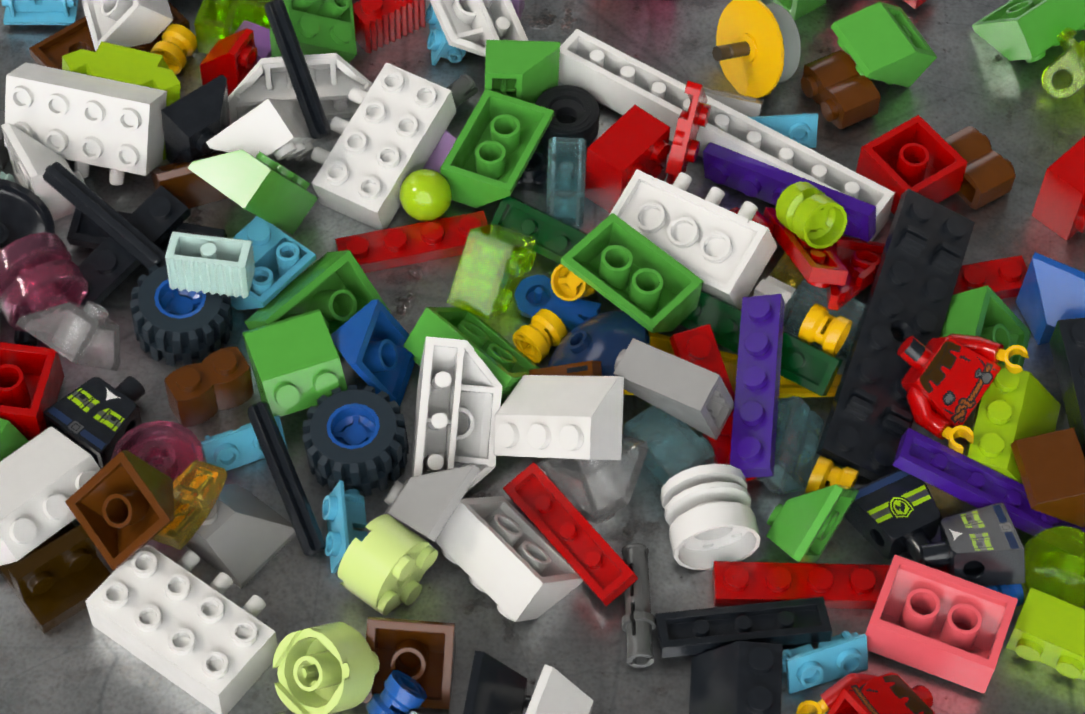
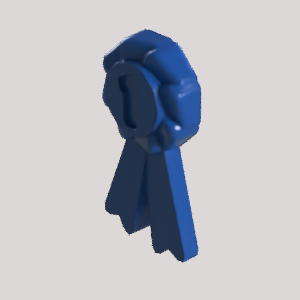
[514,274,601,332]

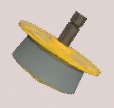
[712,0,801,98]

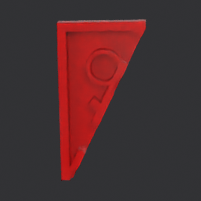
[665,81,711,185]
[827,236,885,311]

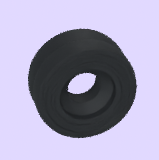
[535,85,600,153]

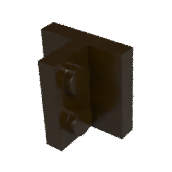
[0,522,111,634]

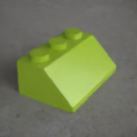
[965,363,1061,484]

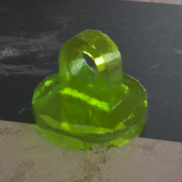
[1041,27,1085,98]
[1024,526,1085,607]

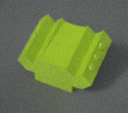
[62,41,181,160]

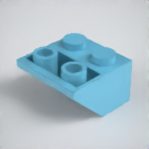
[231,216,316,310]

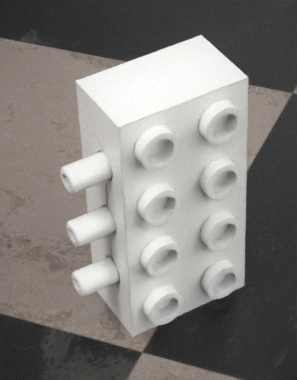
[4,62,167,186]
[311,62,457,230]
[609,170,777,309]
[85,543,278,714]

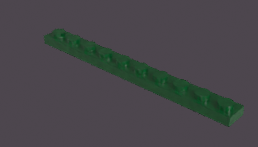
[489,196,843,396]

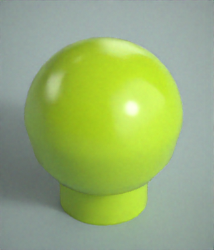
[399,169,452,221]

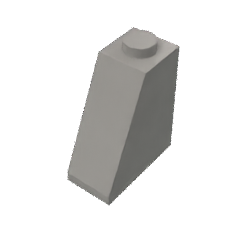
[613,338,734,440]

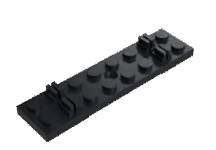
[816,188,975,481]

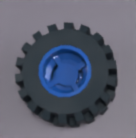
[130,261,233,366]
[302,385,409,497]

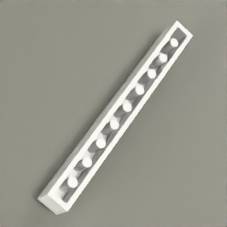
[558,29,895,241]

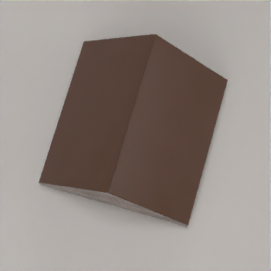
[150,151,228,209]
[1011,427,1085,528]
[65,450,175,571]
[362,617,456,710]

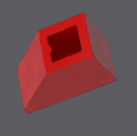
[200,28,257,96]

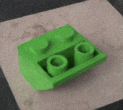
[270,0,357,63]
[831,1,937,88]
[485,40,560,104]

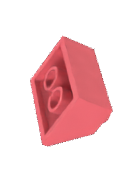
[866,554,1018,694]

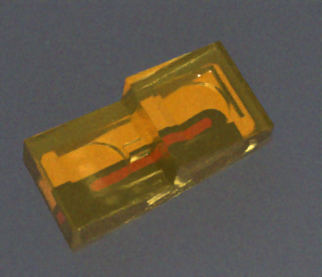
[152,460,227,550]

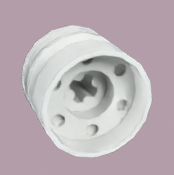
[660,463,761,570]

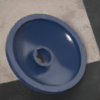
[548,311,650,376]

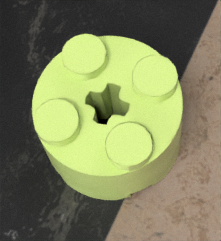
[338,514,438,616]
[273,622,380,714]

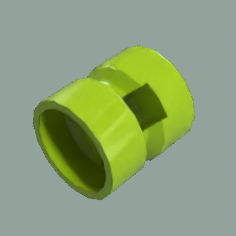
[775,181,847,249]

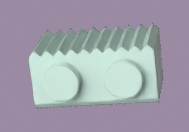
[165,231,255,299]

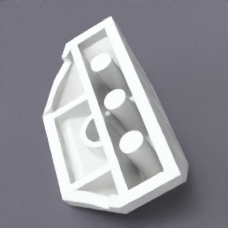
[430,0,529,57]
[228,53,373,124]
[411,336,502,494]

